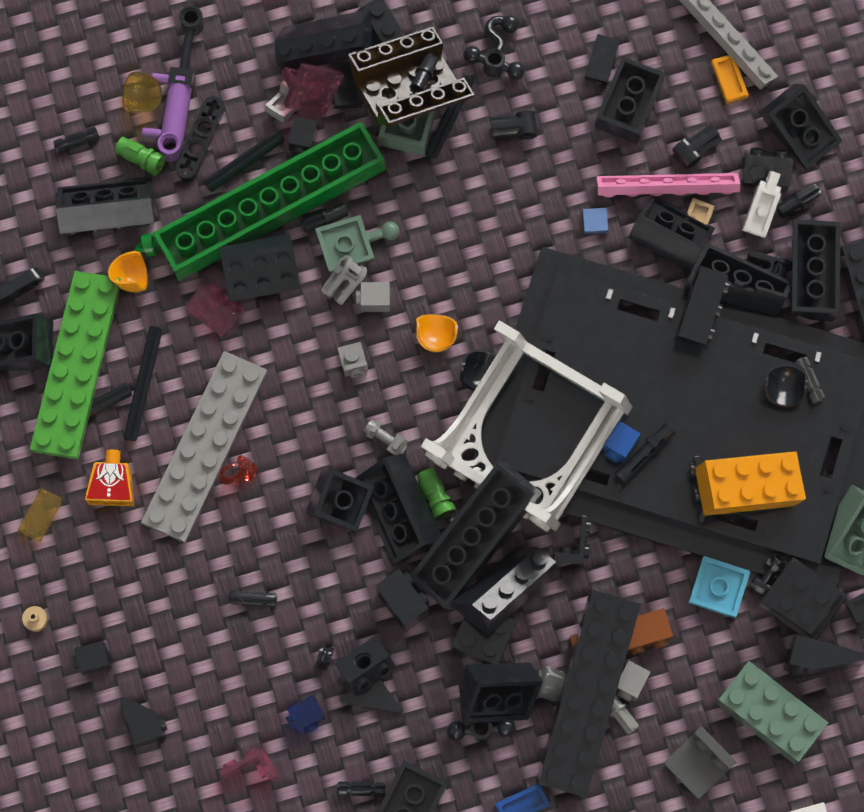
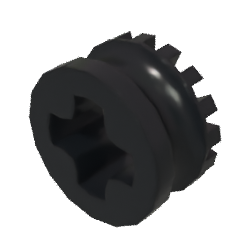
[316,644,334,669]

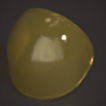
[122,72,162,114]

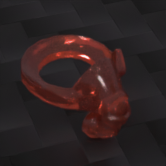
[218,455,258,485]

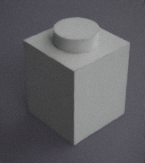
[356,282,390,312]
[617,661,651,702]

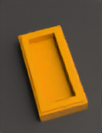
[711,55,749,104]

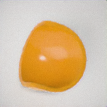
[108,251,148,292]
[416,314,458,352]

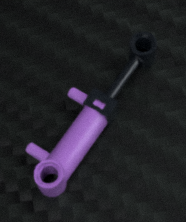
[141,5,204,162]

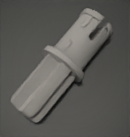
[610,695,639,734]

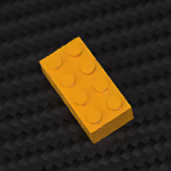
[695,451,806,516]

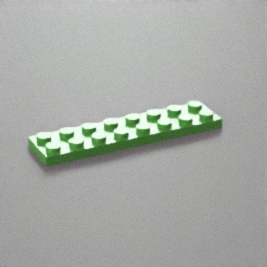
[30,271,121,460]

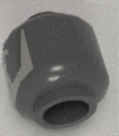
[536,666,566,702]

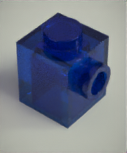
[286,694,326,734]

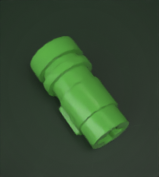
[115,137,166,176]
[417,468,456,521]

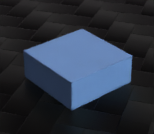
[582,208,608,234]

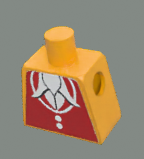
[85,449,135,506]

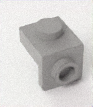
[265,81,302,123]

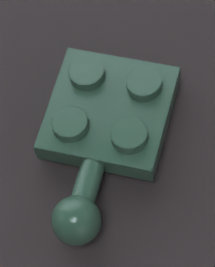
[315,215,400,275]

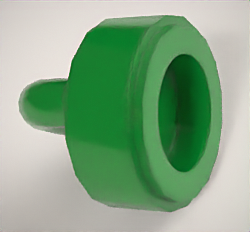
[134,233,159,257]

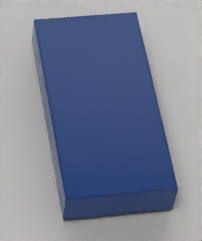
[495,784,550,812]

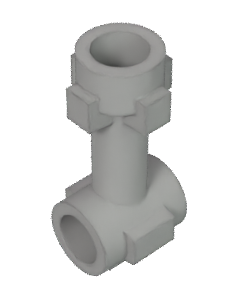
[364,420,409,455]

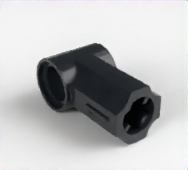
[491,110,538,140]
[672,125,722,169]

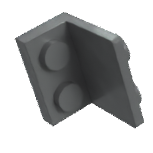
[664,726,737,799]

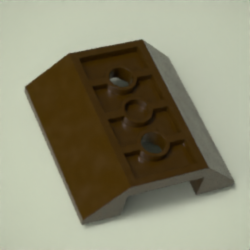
[348,27,475,126]

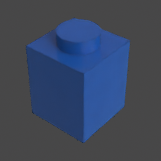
[603,421,641,464]

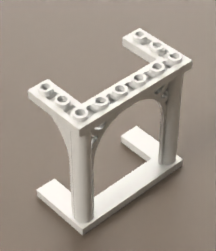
[421,321,633,532]

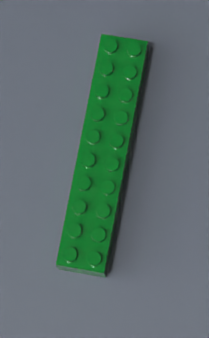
[153,122,386,281]

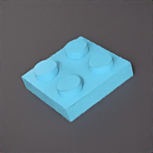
[688,556,750,618]

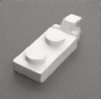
[742,171,781,238]

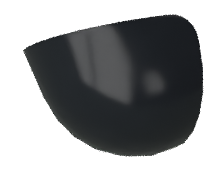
[459,350,496,391]
[765,364,808,407]

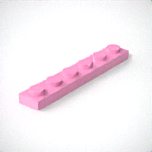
[596,173,740,197]

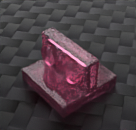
[280,63,344,115]

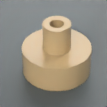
[22,606,48,632]

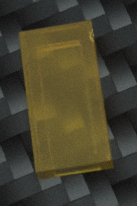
[18,488,63,542]

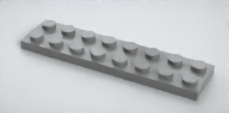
[141,351,268,544]

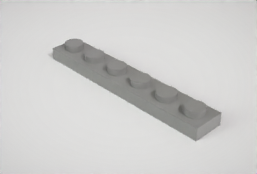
[680,0,778,90]

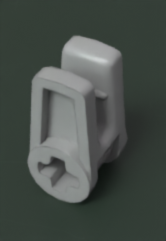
[321,255,367,305]

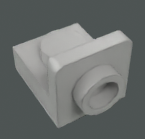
[338,342,368,378]

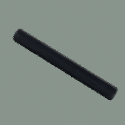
[124,326,162,441]

